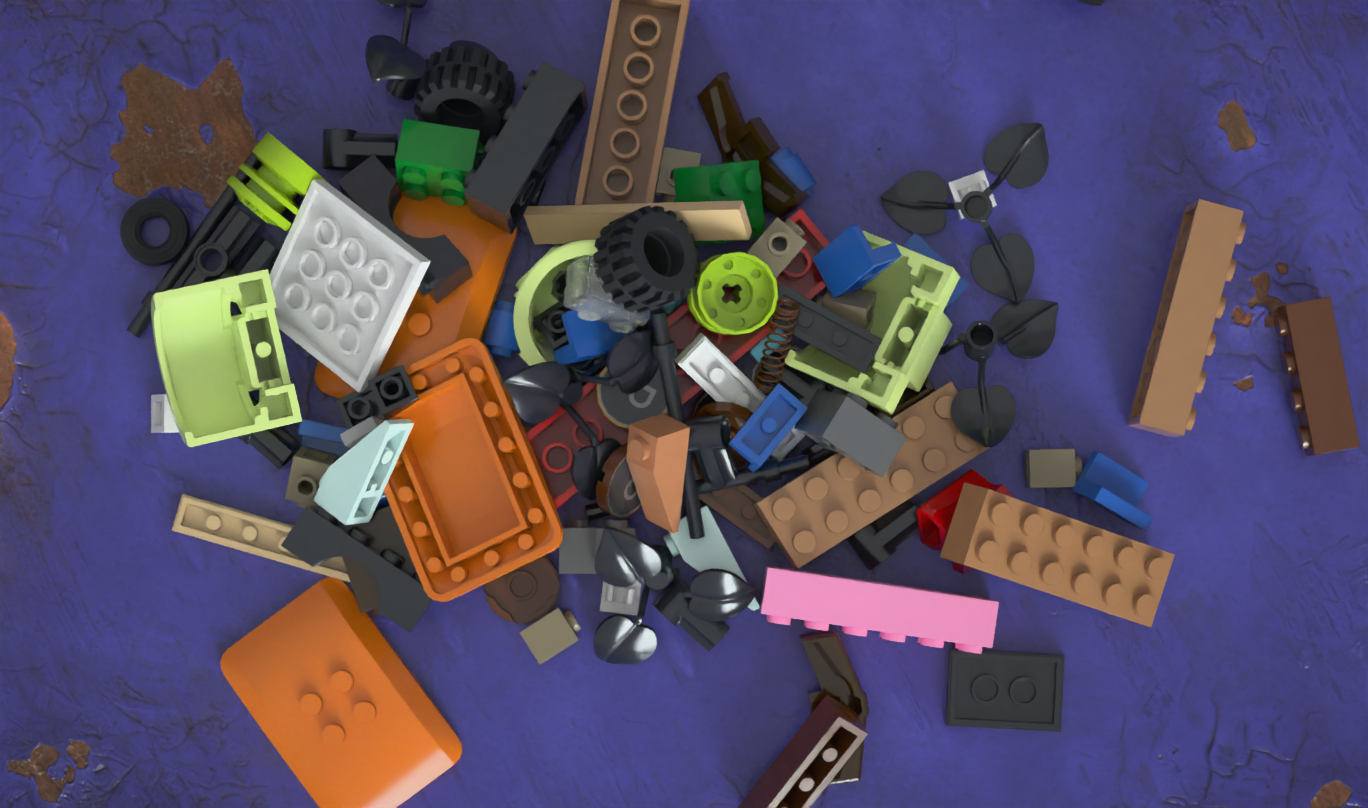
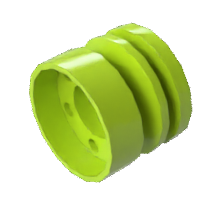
[226,132,329,232]
[686,252,778,335]

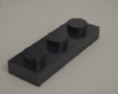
[767,284,883,374]

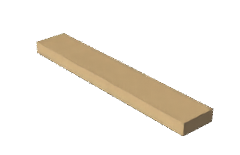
[524,201,752,244]
[172,494,350,582]

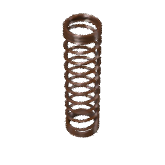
[754,298,800,393]

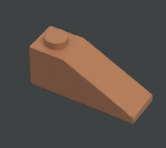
[626,413,690,533]

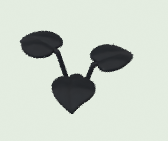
[365,0,500,100]
[881,123,1049,302]
[932,300,1059,447]
[502,327,659,500]
[594,526,757,664]

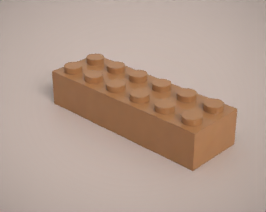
[574,0,690,205]
[1127,199,1246,437]
[753,381,990,569]
[940,482,1175,627]

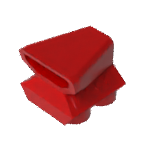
[916,469,1014,574]

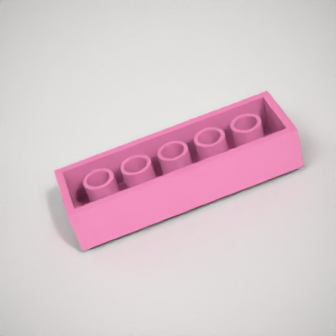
[759,565,999,654]

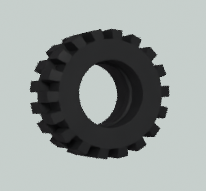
[414,46,516,142]
[593,205,701,313]

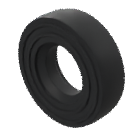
[120,197,190,266]

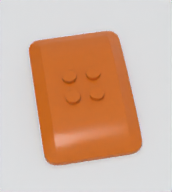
[314,179,518,399]
[384,338,563,602]
[220,577,463,808]

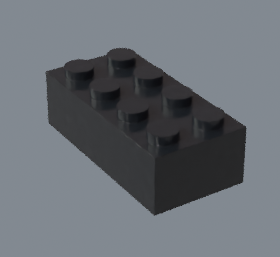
[463,61,588,235]

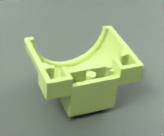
[785,230,960,415]
[513,239,603,366]
[151,269,302,447]

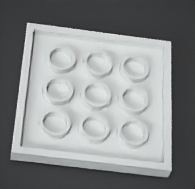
[269,179,431,393]

